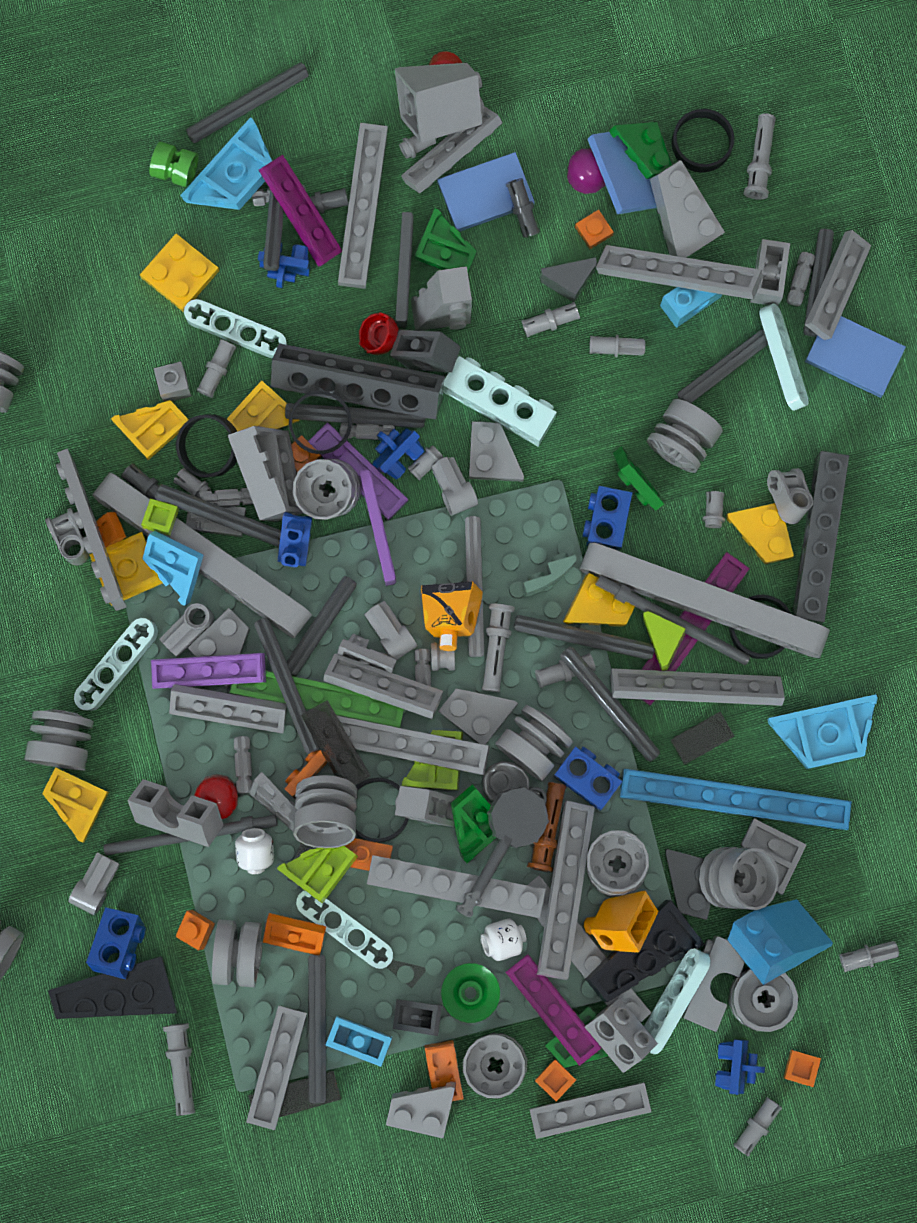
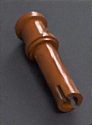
[527,782,567,873]

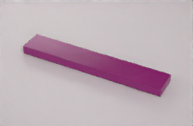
[641,552,750,706]

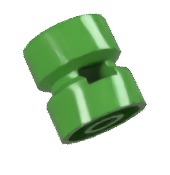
[149,141,199,188]

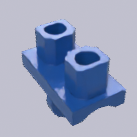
[258,243,311,288]
[372,428,425,480]
[277,512,312,567]
[715,1039,765,1095]

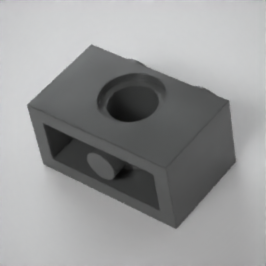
[390,330,461,372]

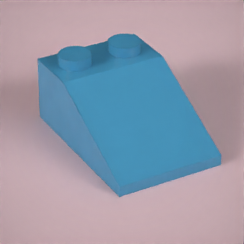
[728,899,833,985]

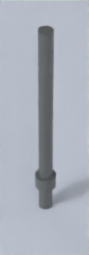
[595,575,751,665]
[104,814,278,856]

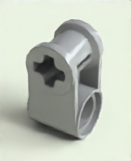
[767,468,813,524]
[45,508,90,566]

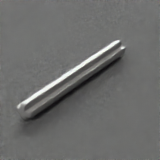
[465,516,484,657]

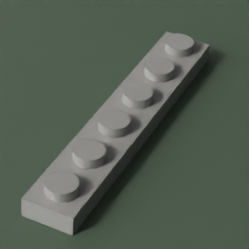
[338,123,388,289]
[596,245,764,300]
[56,449,127,611]
[610,668,785,706]
[315,712,490,775]
[537,801,595,980]
[367,855,546,918]
[527,875,651,1022]

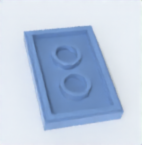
[588,132,657,214]
[437,152,535,232]
[805,316,906,398]

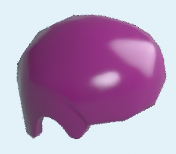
[567,148,605,194]

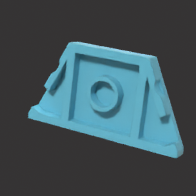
[180,117,272,210]
[767,694,877,769]

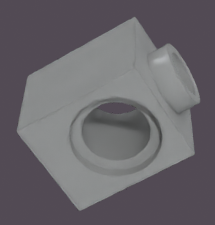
[154,362,192,402]

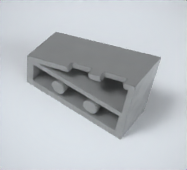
[650,160,725,258]
[411,266,472,331]
[227,426,303,522]

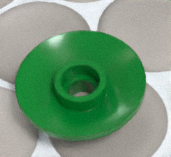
[441,963,500,1023]

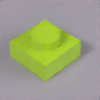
[141,498,179,536]

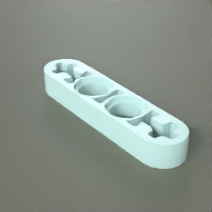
[184,299,287,358]
[759,303,808,411]
[74,618,158,711]
[296,891,393,969]
[644,948,710,1054]

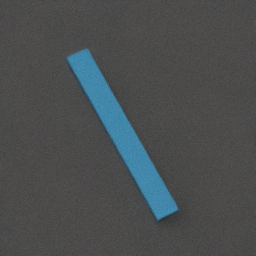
[619,769,852,830]

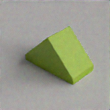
[643,611,685,671]

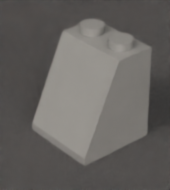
[395,63,484,142]

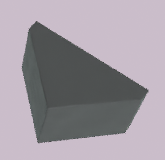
[540,257,597,302]
[393,999,442,1036]

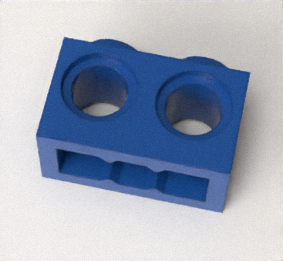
[582,486,632,551]
[553,746,622,811]
[86,907,146,979]

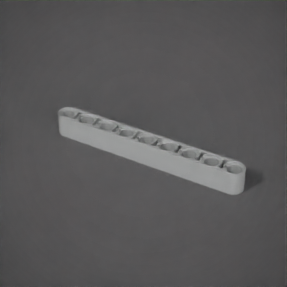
[92,472,312,638]
[579,542,830,658]

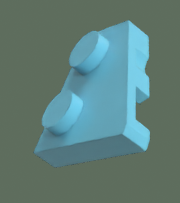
[142,531,204,606]

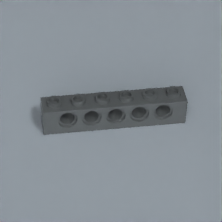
[271,343,445,420]
[792,451,849,625]

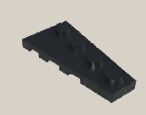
[585,900,705,1002]
[48,956,179,1019]

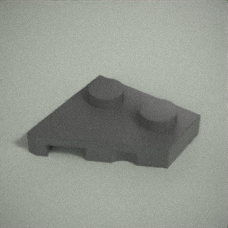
[665,849,711,920]

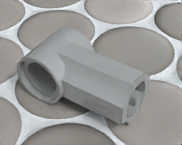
[432,457,478,516]
[364,601,417,660]
[159,603,214,657]
[68,852,120,916]

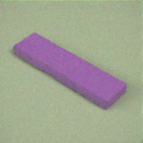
[308,422,408,521]
[359,469,396,586]
[151,653,266,689]

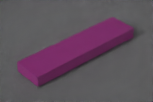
[259,155,342,267]
[505,954,602,1066]

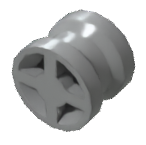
[431,643,455,671]

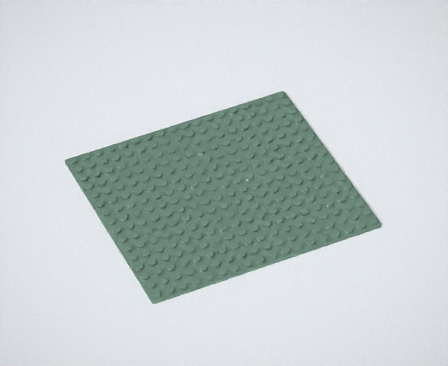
[125,480,684,1092]

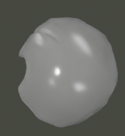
[482,761,529,801]

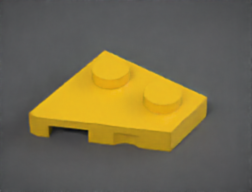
[227,381,300,432]
[111,400,189,460]
[726,503,794,564]
[563,573,635,627]
[42,767,109,843]

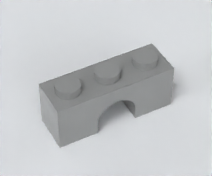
[127,779,224,847]
[681,936,745,1032]

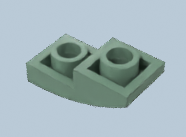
[523,553,577,597]

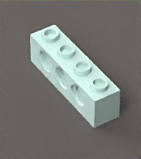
[443,356,557,447]

